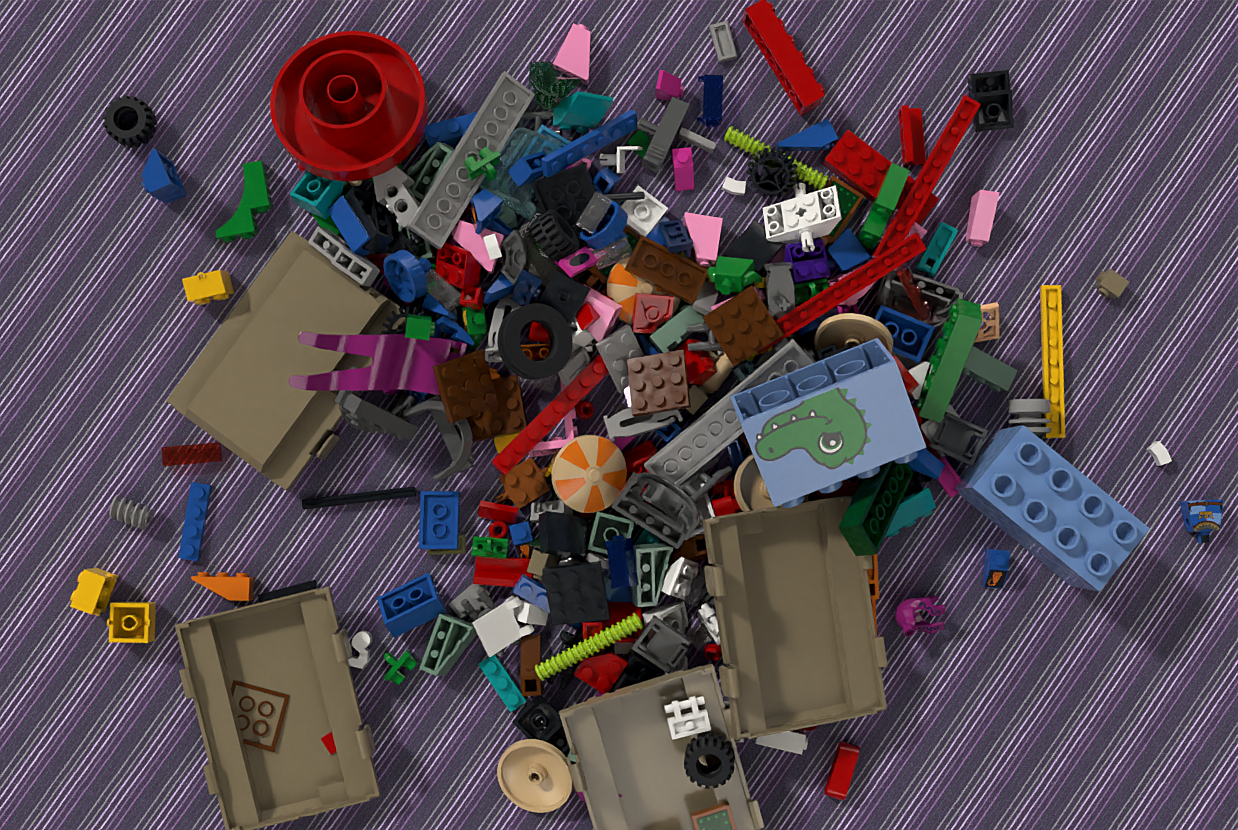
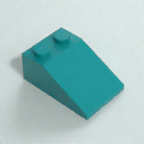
[553,91,614,134]
[289,171,346,219]

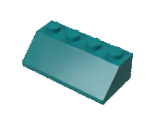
[884,487,936,538]

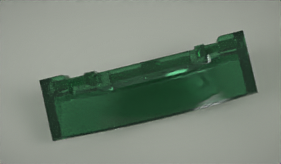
[529,61,581,110]

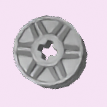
[1008,399,1051,436]

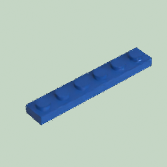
[541,109,637,178]

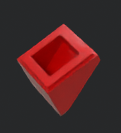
[459,287,485,311]
[575,302,600,331]

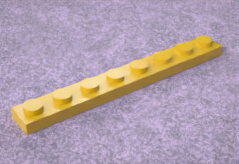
[1040,285,1065,438]

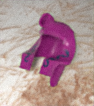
[895,595,945,637]

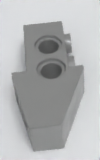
[373,166,420,231]
[308,226,380,287]

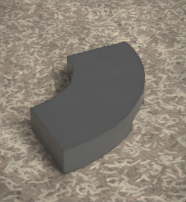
[501,229,527,285]

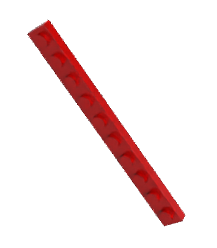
[872,94,981,258]
[758,232,926,354]
[491,354,609,476]

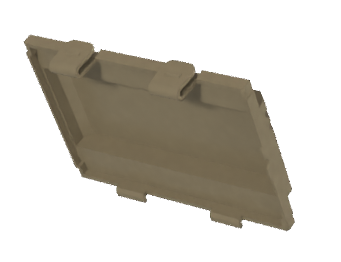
[166,231,406,491]
[702,495,888,740]
[175,586,382,830]
[559,664,764,830]

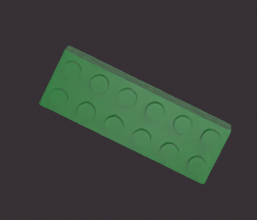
[916,298,983,422]

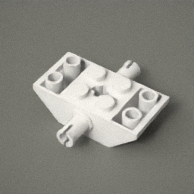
[763,183,842,252]

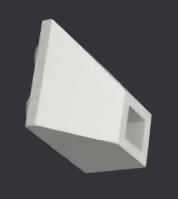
[661,557,699,600]

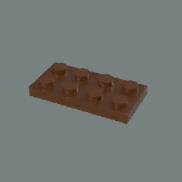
[624,235,708,305]

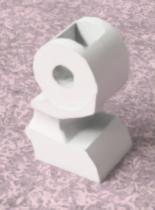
[348,631,372,669]

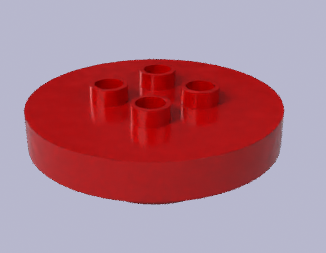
[270,31,428,181]

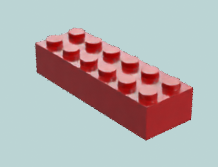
[742,0,825,116]
[822,130,939,225]

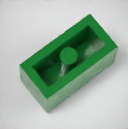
[405,314,435,340]

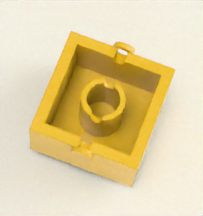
[182,270,234,305]
[70,568,118,616]
[107,602,156,643]

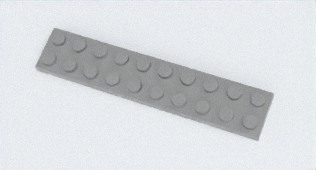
[407,71,535,249]
[644,339,814,486]

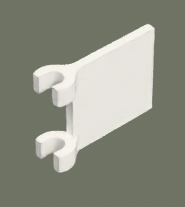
[472,596,534,657]

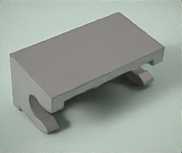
[530,500,573,523]

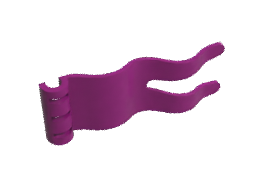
[289,331,467,395]

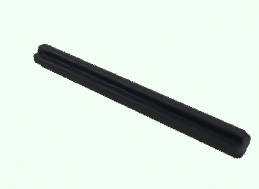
[302,486,416,510]

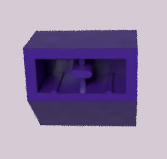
[784,239,831,285]

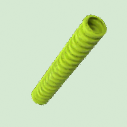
[724,126,829,190]
[535,613,643,681]

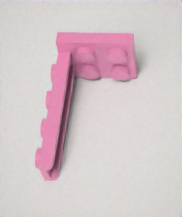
[529,379,578,457]

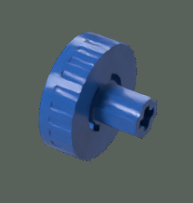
[580,201,628,250]
[383,250,432,302]

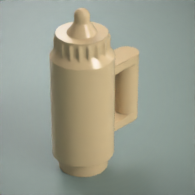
[701,350,734,393]

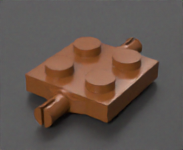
[495,457,551,510]

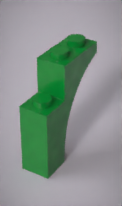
[215,161,273,243]
[857,163,910,250]

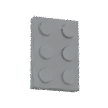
[595,324,644,394]

